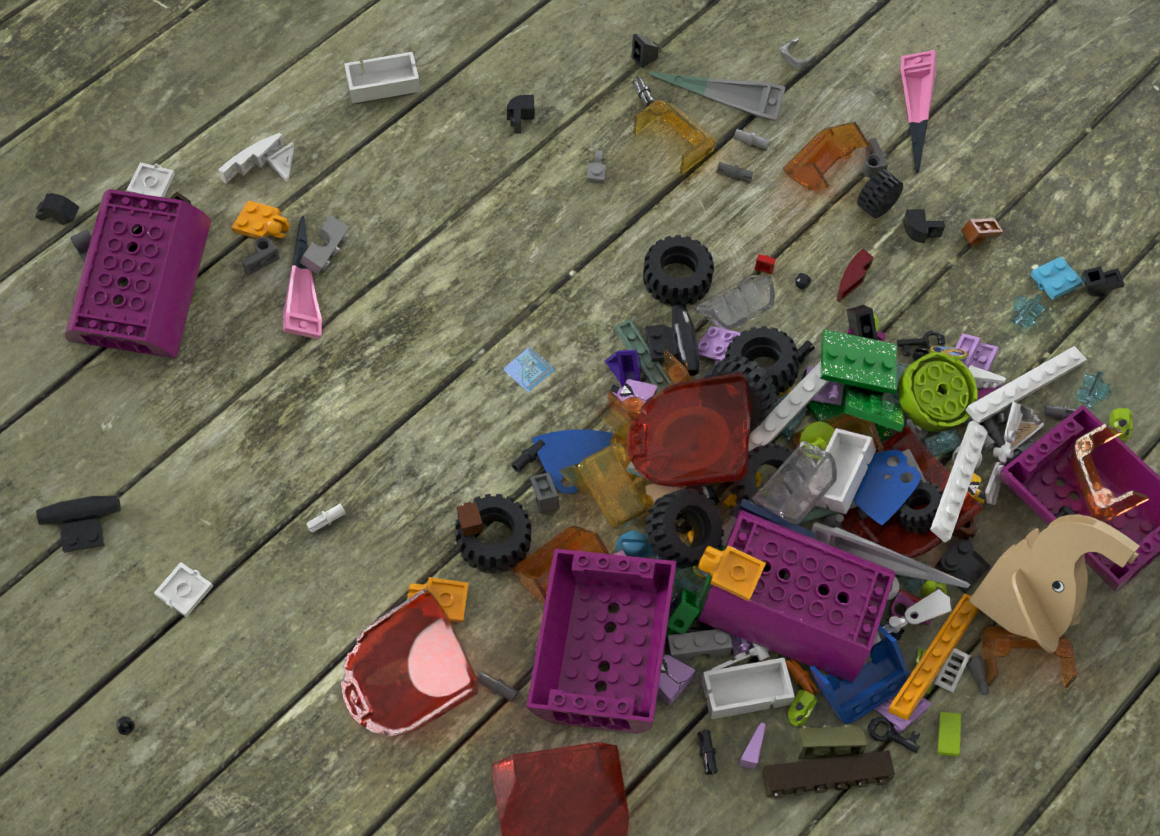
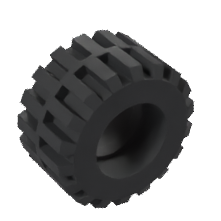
[857,169,904,219]
[896,480,943,535]

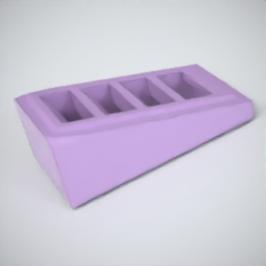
[739,723,766,770]

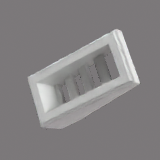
[968,365,1006,389]
[934,648,970,693]

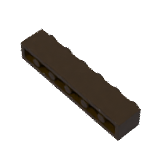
[762,750,895,799]

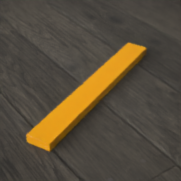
[888,594,979,721]

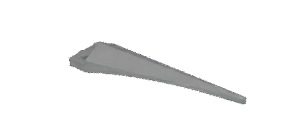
[812,522,970,588]

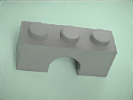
[300,215,349,274]
[666,629,732,662]

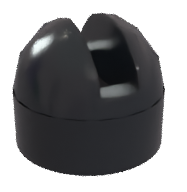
[795,273,811,289]
[912,347,928,361]
[116,716,135,735]

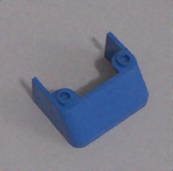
[810,624,910,724]

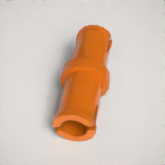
[786,659,820,695]

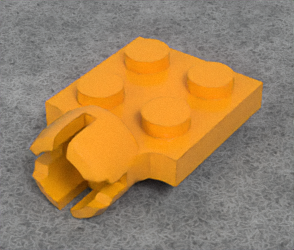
[231,200,290,239]
[698,545,766,602]
[407,577,469,623]

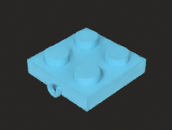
[1031,257,1084,300]

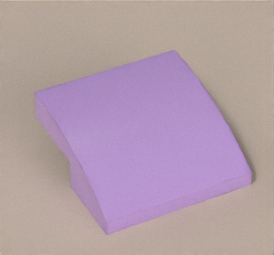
[955,333,999,372]

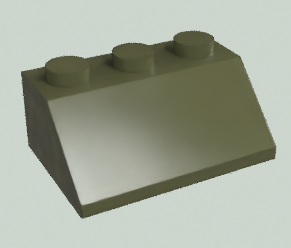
[795,724,867,759]

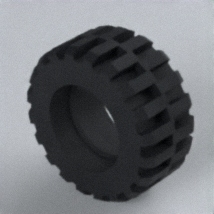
[643,235,714,306]
[725,326,799,396]
[699,356,776,433]
[730,443,810,518]
[645,489,724,569]
[455,494,531,573]

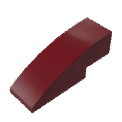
[836,248,874,302]

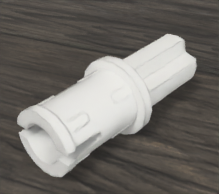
[307,503,346,533]

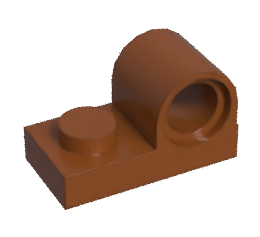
[961,218,1003,246]

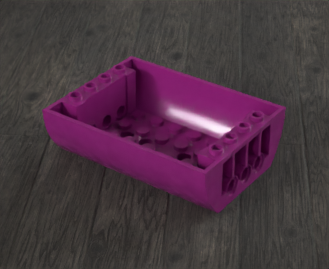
[65,189,211,359]
[999,405,1160,592]
[698,510,895,683]
[526,549,676,734]

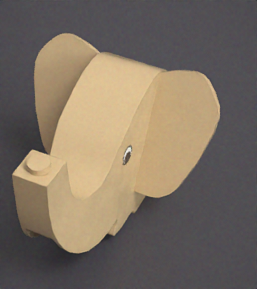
[969,515,1139,653]

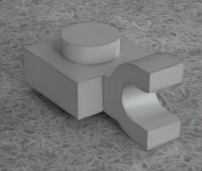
[587,150,606,183]

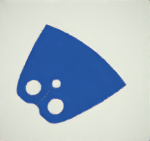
[532,429,616,494]
[853,450,921,525]

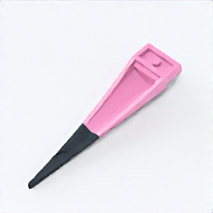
[901,50,937,173]
[283,216,322,339]

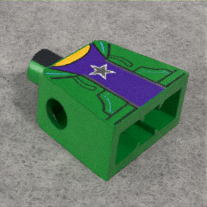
[666,586,700,636]

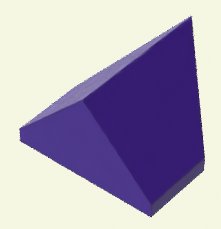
[605,350,641,387]

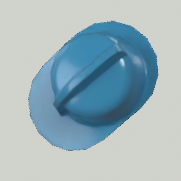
[615,530,659,559]

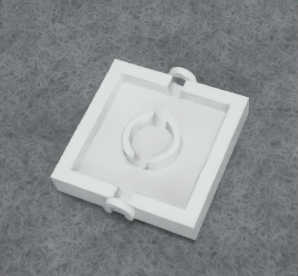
[127,162,175,197]
[154,562,213,617]

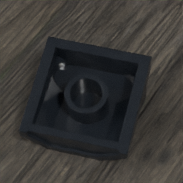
[934,539,990,594]

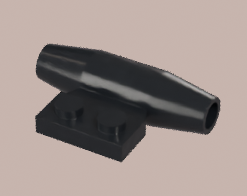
[645,304,699,377]
[36,495,121,553]

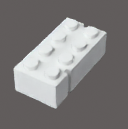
[344,52,420,104]
[806,428,876,514]
[701,658,795,719]

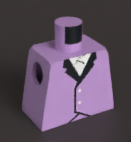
[609,379,658,424]
[658,655,696,706]

